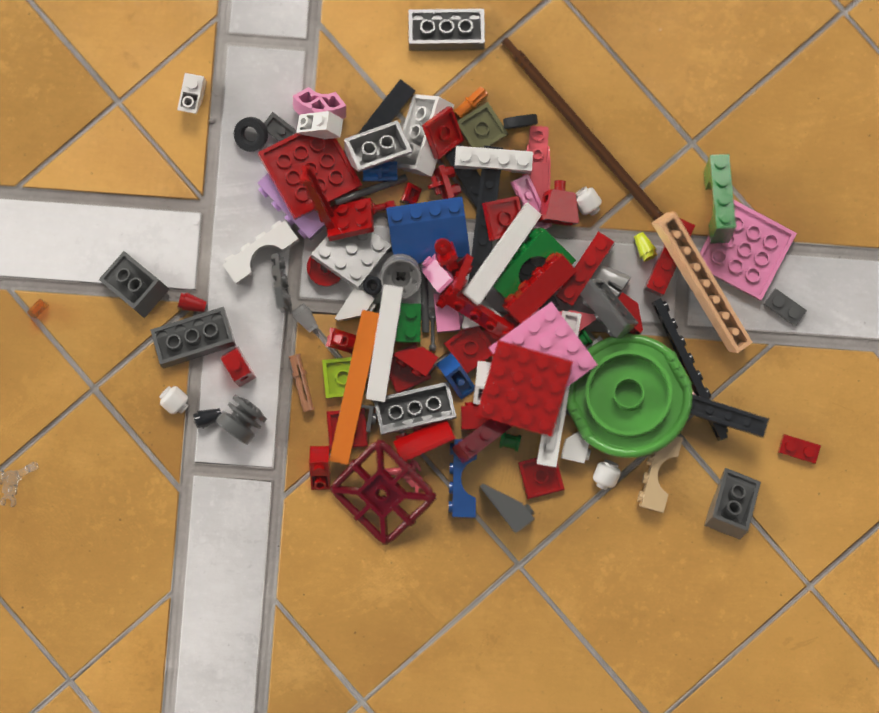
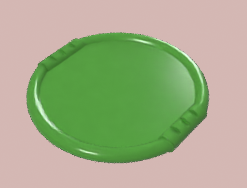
[566,334,692,458]

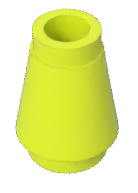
[633,232,658,262]

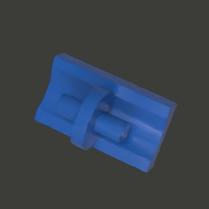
[363,161,398,182]

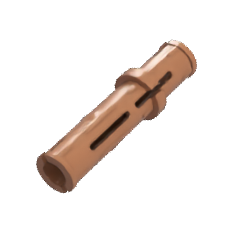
[289,354,315,412]

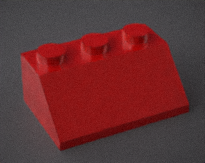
[393,420,456,461]

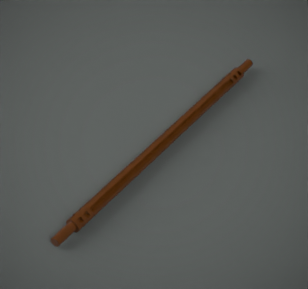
[502,37,664,221]

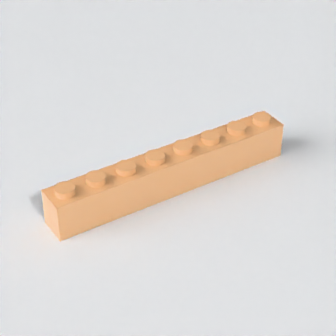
[652,212,753,353]

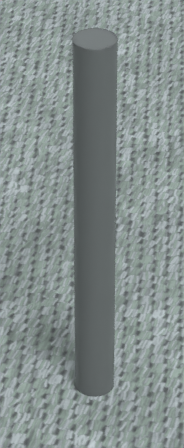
[334,174,408,206]
[420,262,430,333]

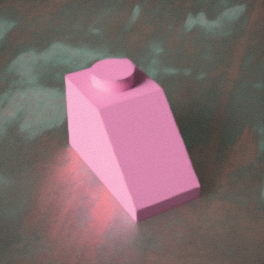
[422,253,453,293]
[433,294,463,333]

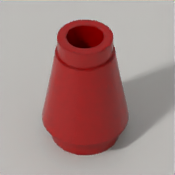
[177,292,207,312]

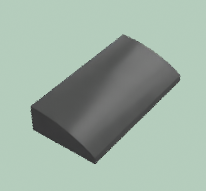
[408,9,485,51]
[151,307,236,369]
[374,382,457,435]

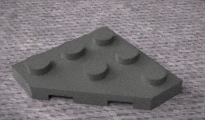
[271,253,292,312]

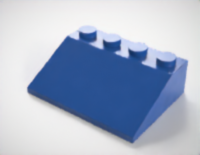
[386,197,470,264]

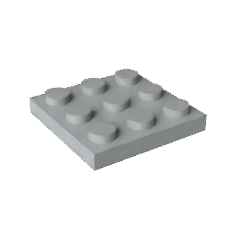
[311,232,391,290]

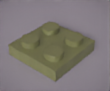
[457,102,508,148]

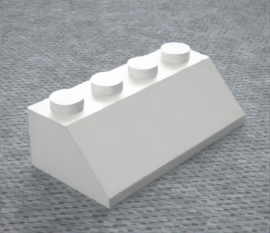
[393,94,454,177]

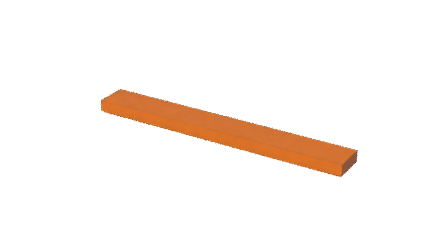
[329,310,379,465]

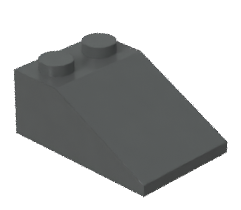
[99,251,170,318]
[704,468,761,540]
[480,483,535,533]

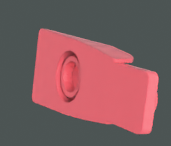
[522,126,551,202]

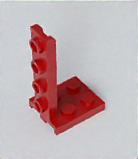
[300,165,374,241]
[436,254,517,338]

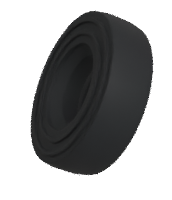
[503,114,538,129]
[234,117,268,152]

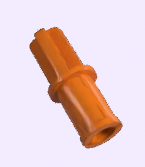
[453,87,488,119]

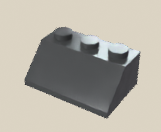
[580,279,639,339]

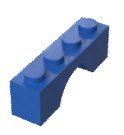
[448,439,477,517]

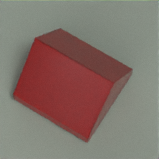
[400,182,422,204]

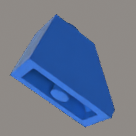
[436,353,475,400]

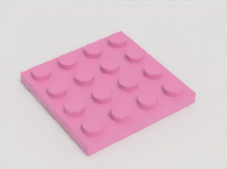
[699,200,797,301]
[489,302,598,387]

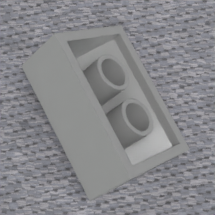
[344,120,412,172]

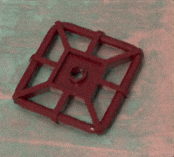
[330,439,436,545]

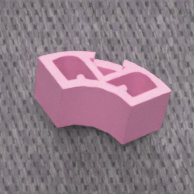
[293,87,346,119]

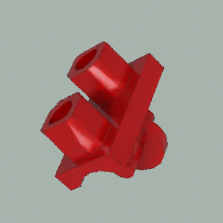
[427,164,461,199]
[434,238,459,272]
[325,327,356,354]

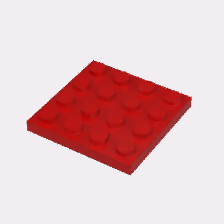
[258,133,362,220]
[476,340,573,437]

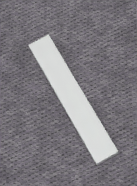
[463,203,542,305]
[366,284,404,402]

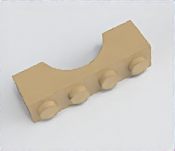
[637,436,683,513]

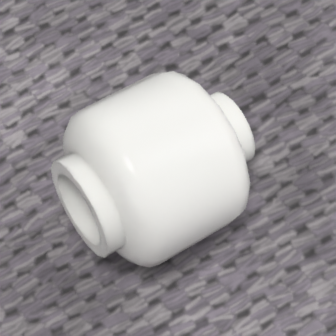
[575,187,602,216]
[159,386,188,414]
[593,460,621,490]

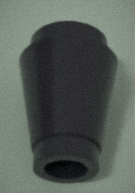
[363,276,382,295]
[193,408,221,429]

